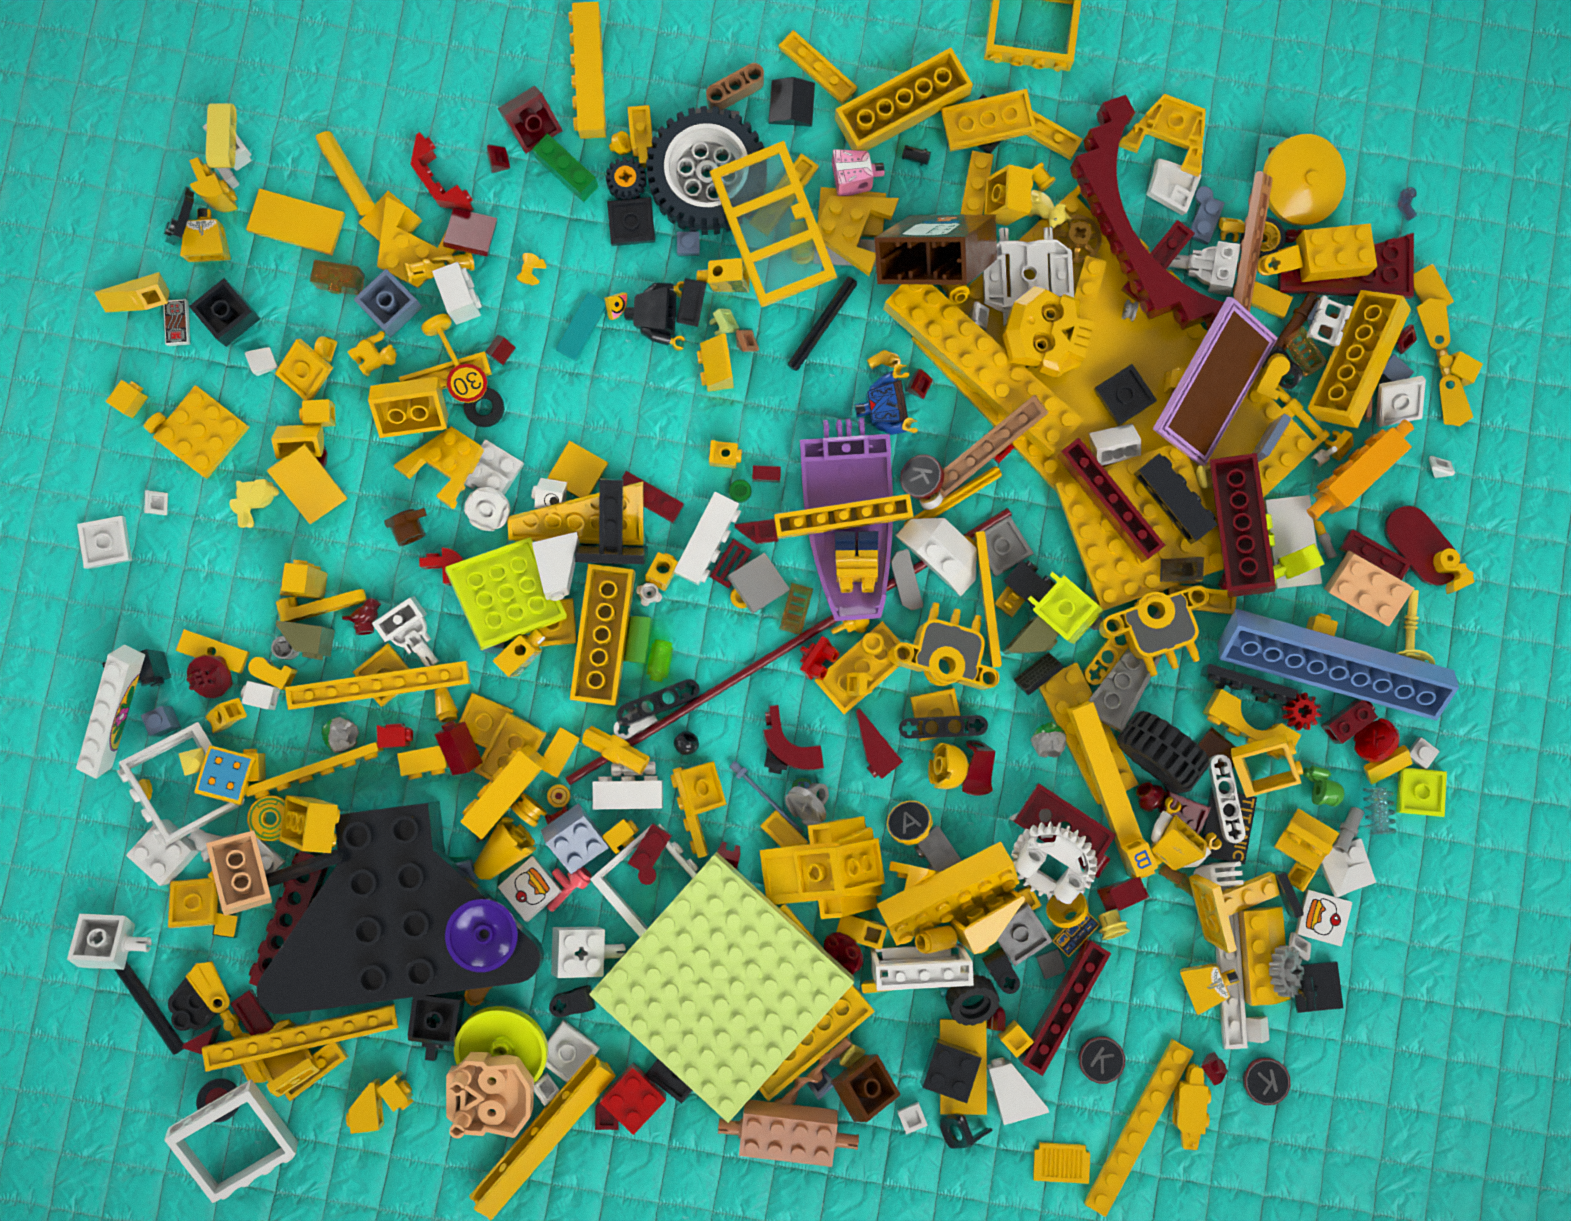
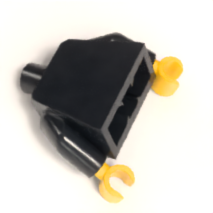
[624,281,685,351]

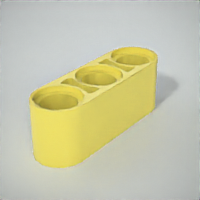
[206,103,237,168]

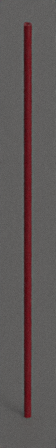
[565,508,1012,785]

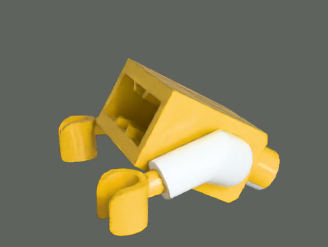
[1151,797,1222,870]

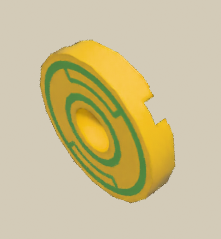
[247,796,285,841]

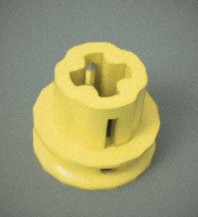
[1098,910,1130,941]

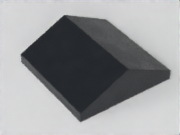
[769,77,815,127]

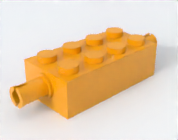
[1306,419,1414,520]

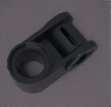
[1262,346,1303,389]
[982,947,1020,994]
[549,985,596,1017]

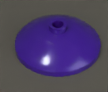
[445,899,518,972]

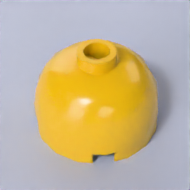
[928,743,969,789]

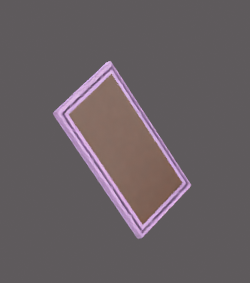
[1153,297,1278,466]

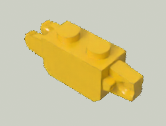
[1172,1063,1211,1150]

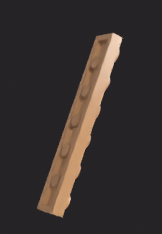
[939,395,1049,498]

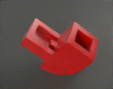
[419,548,465,586]

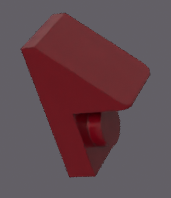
[1097,876,1149,912]
[182,1025,224,1055]

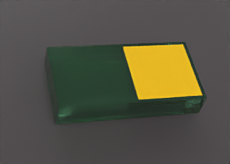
[212,900,242,938]

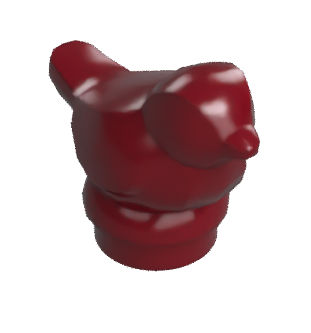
[342,598,381,635]

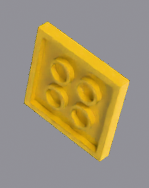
[153,385,250,479]

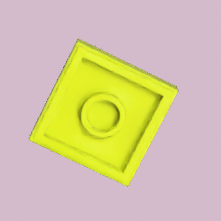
[1396,768,1447,817]

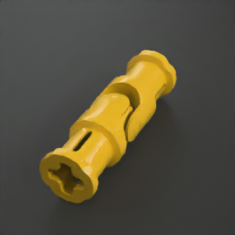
[403,252,475,283]

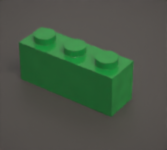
[532,133,599,202]

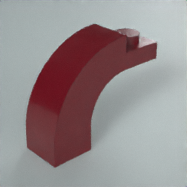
[762,705,824,771]

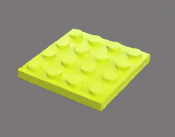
[445,537,567,650]

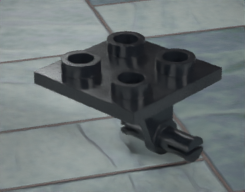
[1294,961,1343,1013]

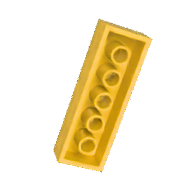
[835,48,973,151]
[1307,290,1411,428]
[570,564,636,706]
[876,841,1019,946]

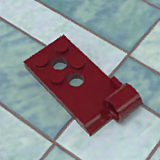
[1013,783,1116,879]

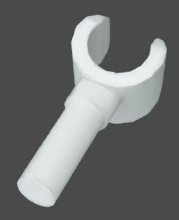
[1311,446,1337,467]

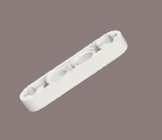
[1208,755,1245,843]

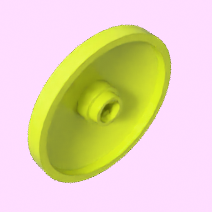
[454,1006,548,1083]

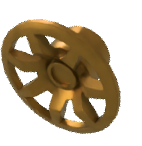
[1053,215,1102,263]

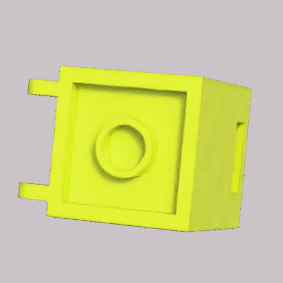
[1028,572,1104,644]

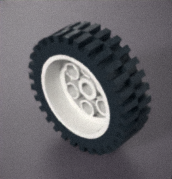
[646,106,767,235]

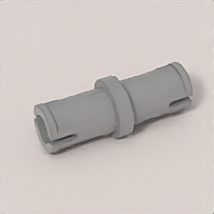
[1333,807,1365,853]

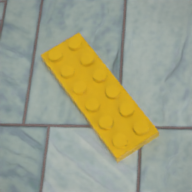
[1038,662,1139,805]

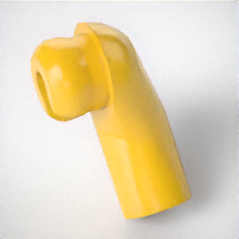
[867,350,901,369]

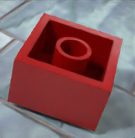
[600,1062,666,1135]

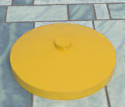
[1263,134,1346,226]

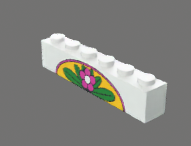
[76,645,145,779]

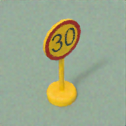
[421,314,488,403]

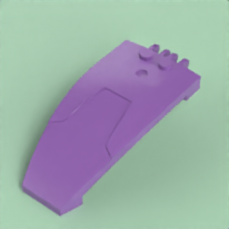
[799,418,893,621]

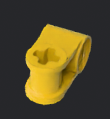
[1257,245,1304,276]

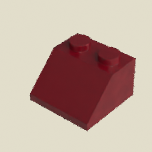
[497,85,563,153]

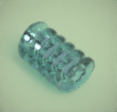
[1363,787,1396,834]

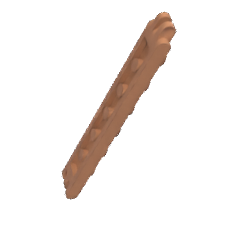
[1233,171,1273,312]

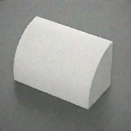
[1089,424,1141,466]

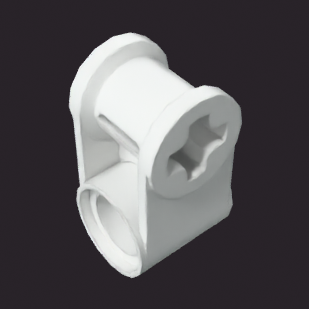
[614,702,658,740]

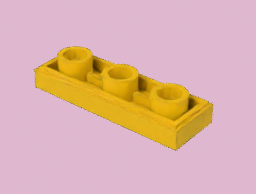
[176,629,250,673]

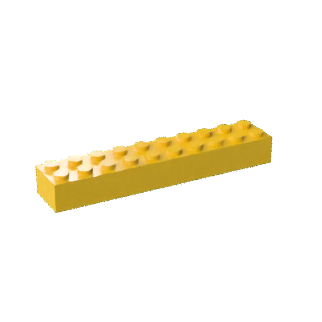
[883,284,1083,458]

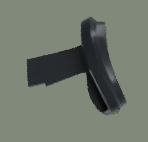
[940,1113,993,1149]

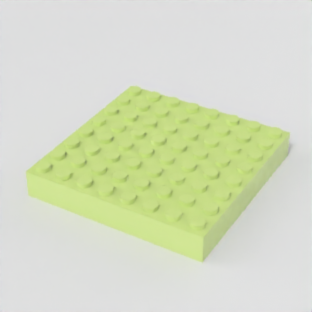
[589,852,854,1123]

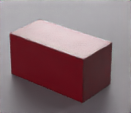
[752,465,781,483]

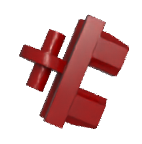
[799,636,840,680]

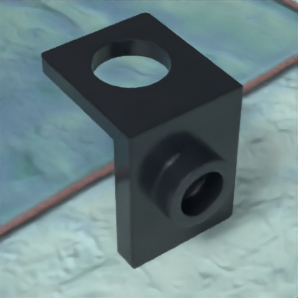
[764,748,787,774]

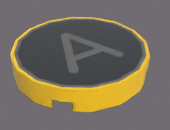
[887,800,933,845]

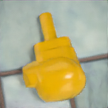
[831,619,870,635]

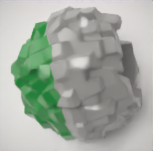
[321,717,359,753]
[1030,722,1067,758]

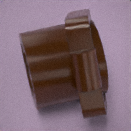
[384,508,427,546]

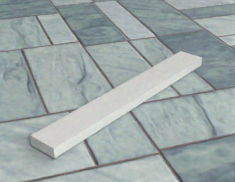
[1210,862,1248,1049]

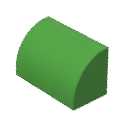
[624,616,653,664]

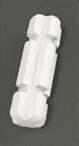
[611,762,656,777]

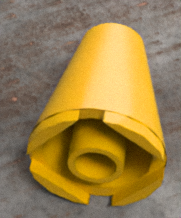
[474,817,536,880]

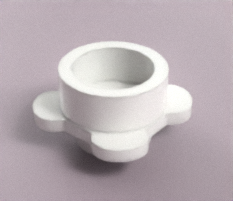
[636,583,662,606]

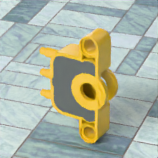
[1099,586,1209,677]
[888,602,1000,690]

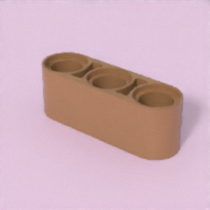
[706,63,764,110]

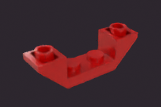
[410,132,474,212]

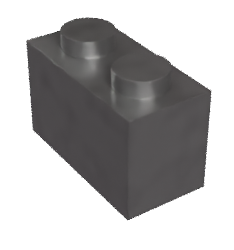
[913,825,962,872]

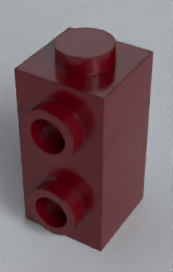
[1321,699,1378,744]
[434,721,483,775]

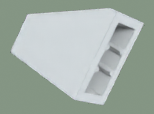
[532,532,580,601]
[987,1058,1049,1125]

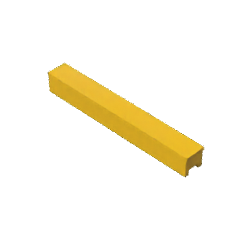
[1067,701,1155,879]
[469,1054,616,1221]

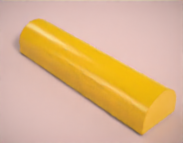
[315,131,374,216]

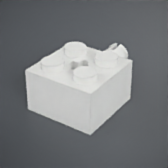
[67,914,152,970]
[551,927,625,978]

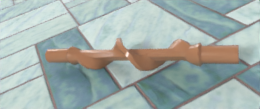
[774,1037,852,1105]

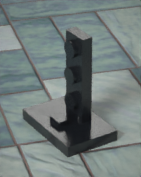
[575,478,648,564]

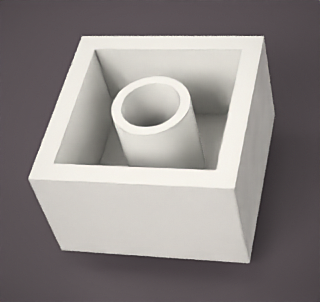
[432,262,482,325]
[126,819,199,886]

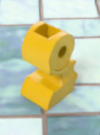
[1433,548,1475,594]

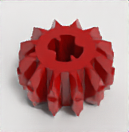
[1281,692,1322,731]

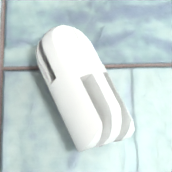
[1193,861,1244,886]

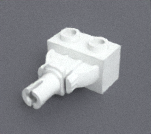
[1168,241,1241,296]
[372,596,439,667]

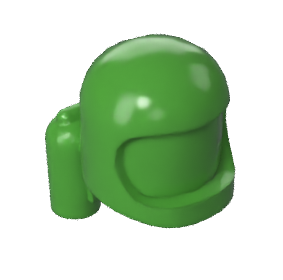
[1303,765,1344,807]

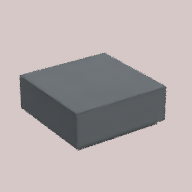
[1036,948,1066,979]

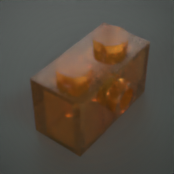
[310,260,365,295]

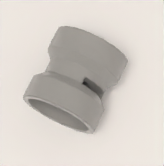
[271,636,300,660]

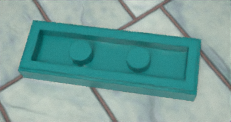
[556,292,606,361]

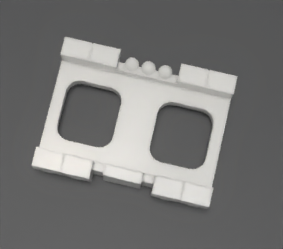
[1307,296,1352,347]

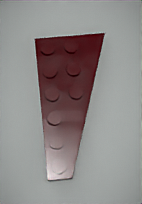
[1278,233,1414,299]

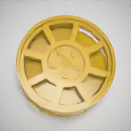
[511,793,547,827]

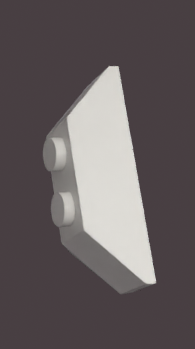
[895,518,977,597]

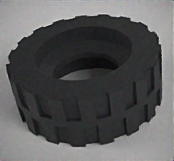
[945,975,1000,1026]

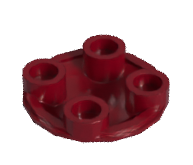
[824,932,863,975]

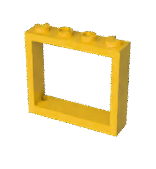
[984,0,1081,72]

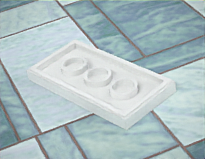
[1264,495,1322,589]

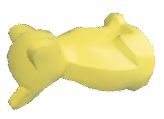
[1027,190,1072,228]

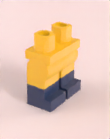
[834,531,879,593]

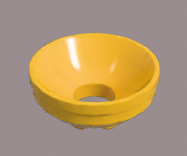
[1046,893,1088,928]

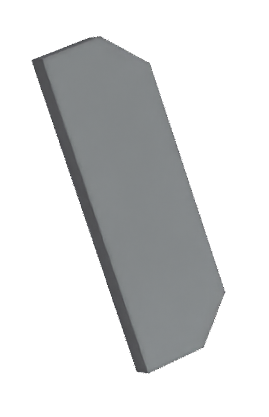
[890,549,923,610]

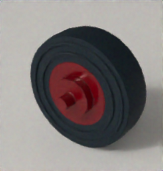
[196,1078,240,1123]

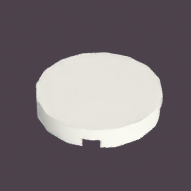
[464,487,510,531]

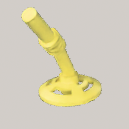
[1396,590,1435,665]

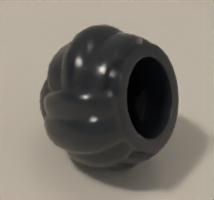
[674,731,699,755]

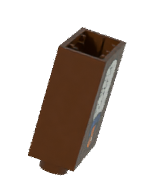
[874,214,997,285]

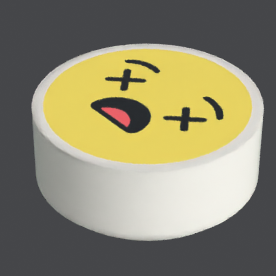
[919,491,943,510]

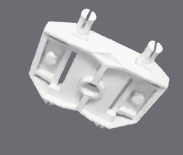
[983,227,1074,326]

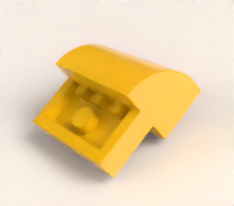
[189,157,238,212]

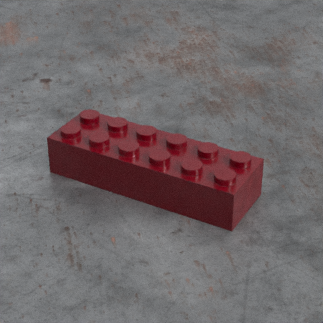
[1210,453,1276,597]

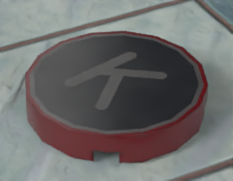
[900,455,945,499]
[1078,1036,1125,1084]
[1243,1057,1291,1105]

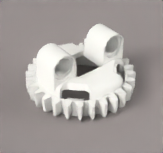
[1011,822,1097,904]

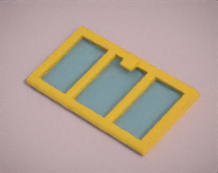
[709,141,837,307]

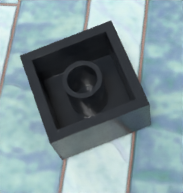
[189,278,261,347]
[920,1038,982,1103]

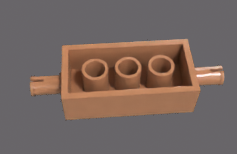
[718,1100,859,1167]

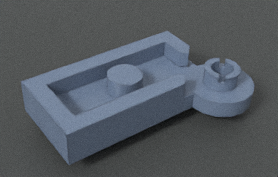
[1190,186,1225,245]

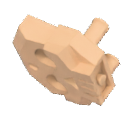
[446,1052,534,1139]

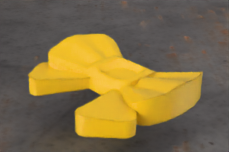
[516,253,547,286]

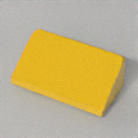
[1414,264,1454,307]

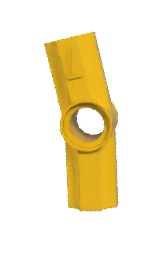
[582,726,650,775]

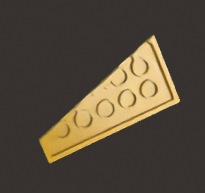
[507,482,644,546]

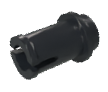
[902,145,931,166]

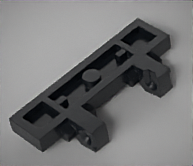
[1200,664,1298,704]

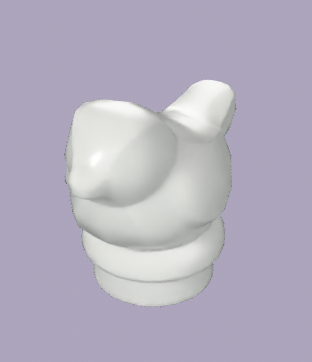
[187,829,234,863]

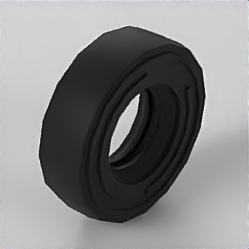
[464,387,505,427]

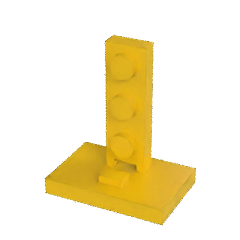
[1189,872,1280,953]

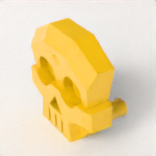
[1002,286,1095,377]

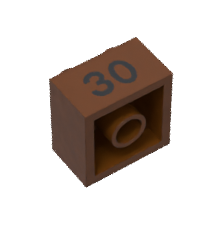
[831,1054,901,1122]

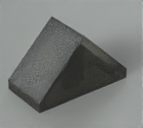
[1160,557,1204,584]

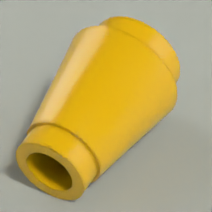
[434,687,458,723]

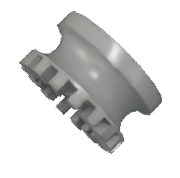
[1122,299,1138,322]

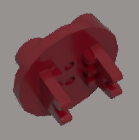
[187,654,232,698]

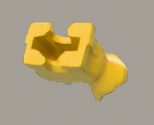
[348,331,397,377]

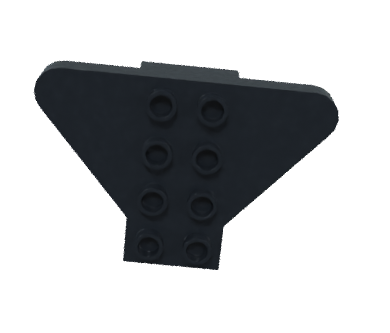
[256,801,544,1014]

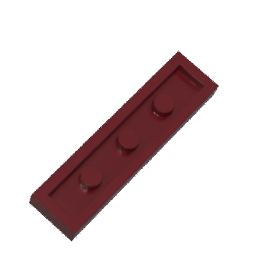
[1121,220,1195,304]

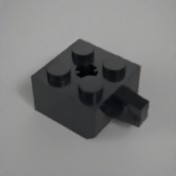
[408,993,465,1061]

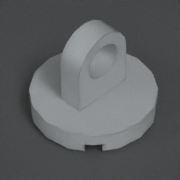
[785,783,829,826]

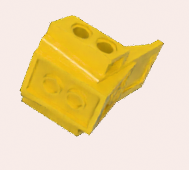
[759,816,885,919]

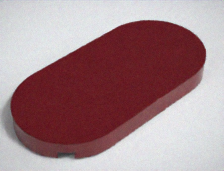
[1384,506,1461,586]

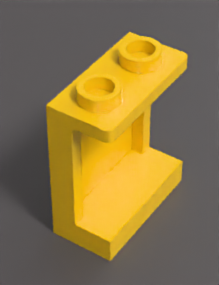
[258,1019,320,1097]

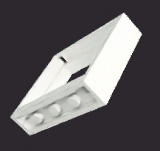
[117,722,245,846]
[590,823,699,937]
[870,943,974,991]
[164,1079,298,1203]

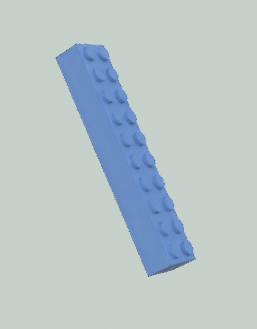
[1218,609,1459,721]

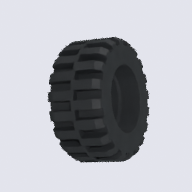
[1117,711,1210,793]

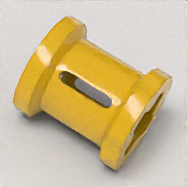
[1032,162,1056,192]

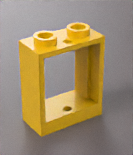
[1231,733,1304,798]

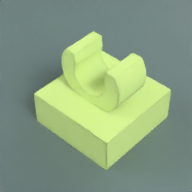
[709,309,740,335]

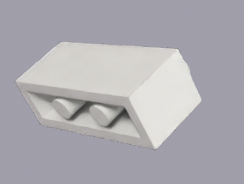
[593,776,663,809]

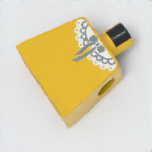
[180,208,231,262]
[1180,963,1240,1015]

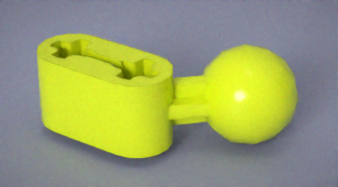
[1273,543,1324,583]

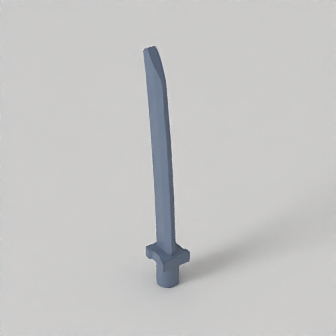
[729,761,804,834]

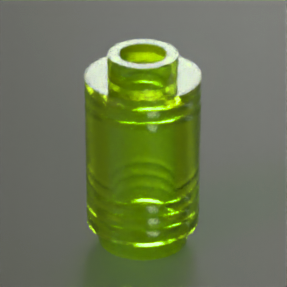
[646,639,674,682]

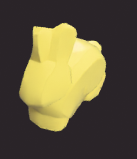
[229,479,279,528]

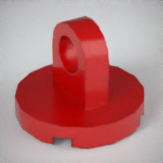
[1354,718,1400,762]

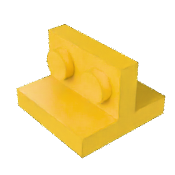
[1274,808,1340,872]

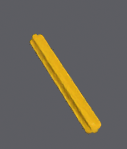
[904,466,1002,525]

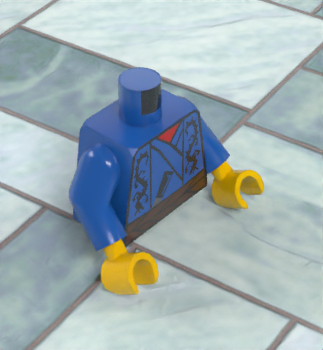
[855,364,918,435]

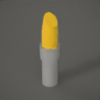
[1313,519,1337,559]

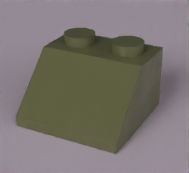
[1002,615,1059,655]
[276,620,335,660]

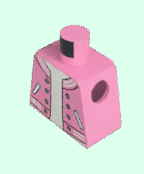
[832,150,885,196]

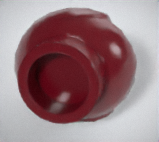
[1136,782,1167,812]

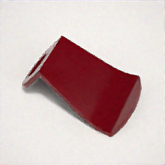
[962,740,996,796]

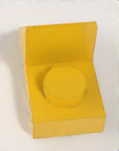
[889,861,939,890]

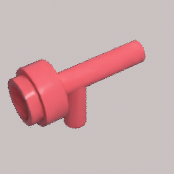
[547,866,592,912]

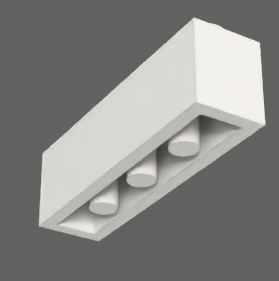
[674,492,741,586]

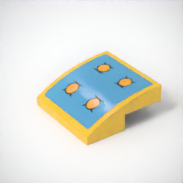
[194,745,256,805]

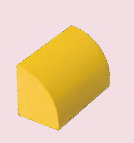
[271,424,324,459]

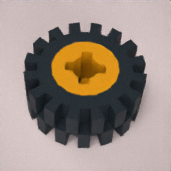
[605,157,647,200]

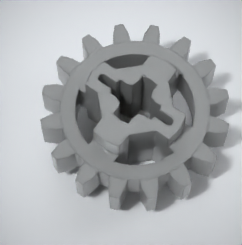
[1269,945,1304,997]

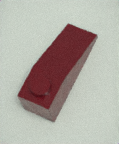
[855,708,903,779]

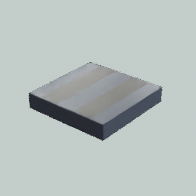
[1252,414,1291,462]

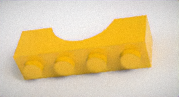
[1203,689,1301,760]

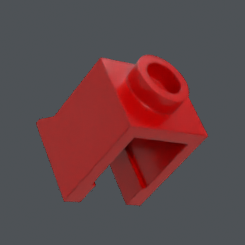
[377,723,413,748]

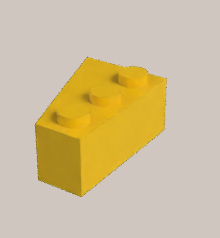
[280,560,328,599]

